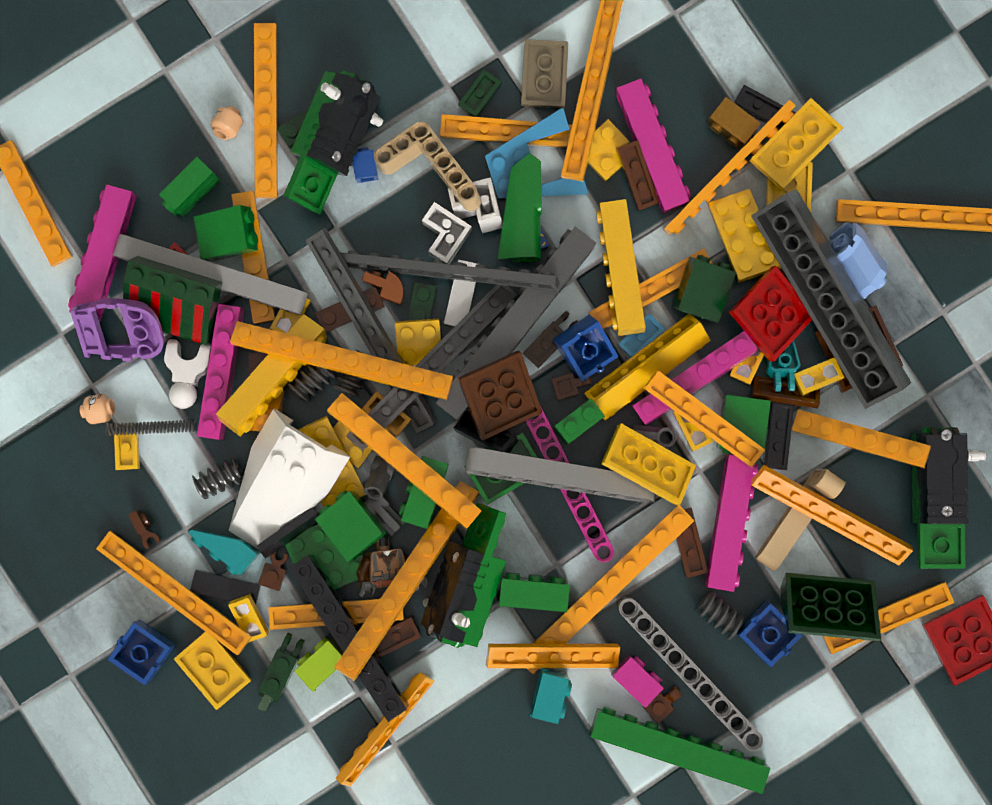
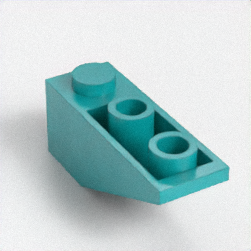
[188,529,260,575]

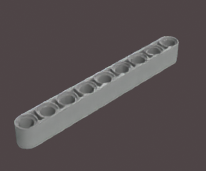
[113,234,308,315]
[466,448,655,503]
[617,597,763,751]

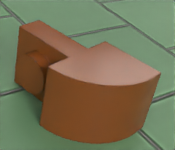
[362,270,404,306]

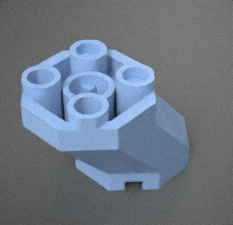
[830,222,887,300]

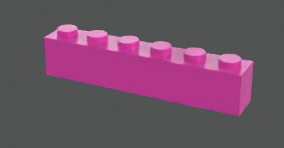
[615,79,691,214]
[68,184,137,321]
[197,304,245,440]
[633,331,758,426]
[704,454,758,592]

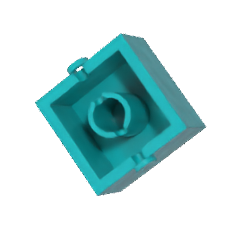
[528,668,572,724]

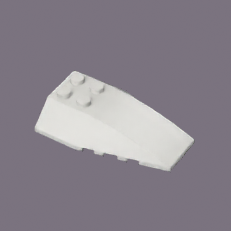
[229,408,351,550]

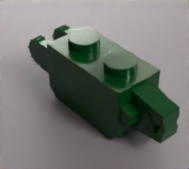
[258,633,305,712]

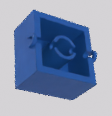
[552,315,619,381]
[737,601,803,667]
[108,620,176,685]

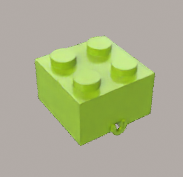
[294,636,343,692]

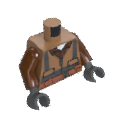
[356,537,428,597]

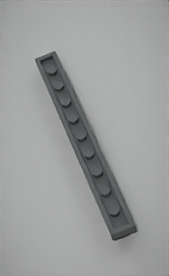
[305,228,437,433]
[340,250,560,291]
[346,284,517,452]

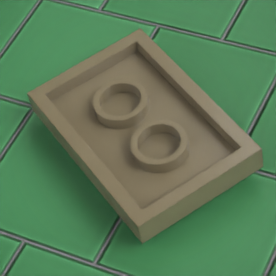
[521,39,568,109]

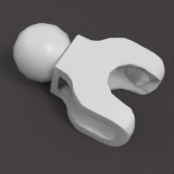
[164,339,212,409]

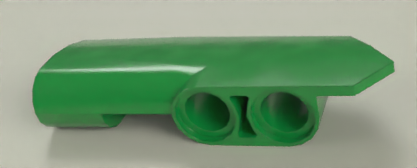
[498,153,542,262]

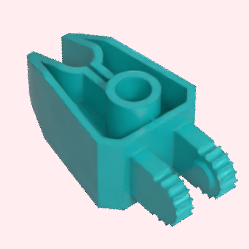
[766,340,801,391]

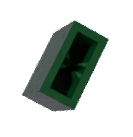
[672,255,737,323]

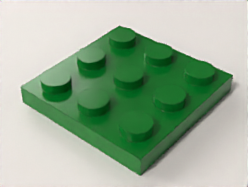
[286,524,364,601]

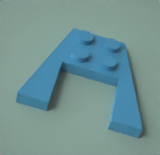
[485,108,588,198]

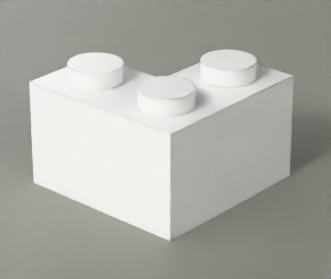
[448,177,503,233]
[422,202,472,264]

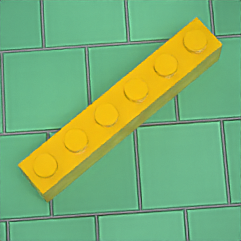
[596,199,645,336]
[216,314,327,437]
[584,314,711,420]

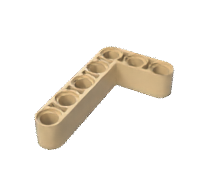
[374,121,481,211]
[755,469,846,571]

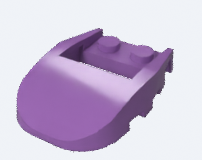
[70,298,164,361]

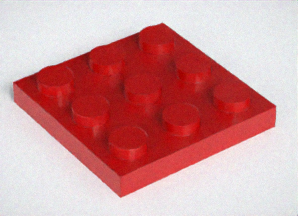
[729,266,812,362]
[922,595,992,686]

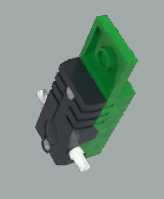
[283,70,383,215]
[911,427,986,569]
[421,503,506,648]

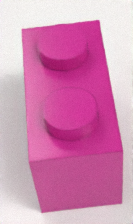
[611,655,664,708]

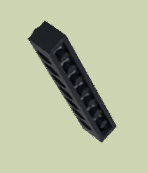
[289,555,410,722]

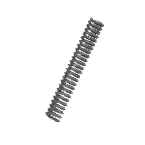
[106,419,196,436]

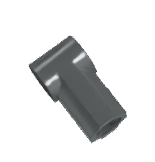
[633,425,676,448]
[364,455,395,500]
[364,496,406,536]

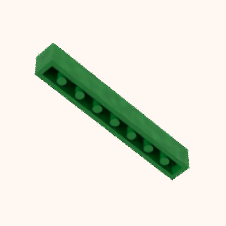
[589,706,771,794]

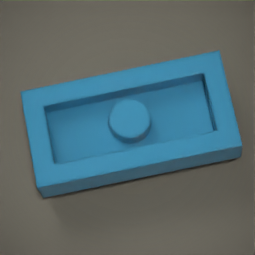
[618,313,665,358]

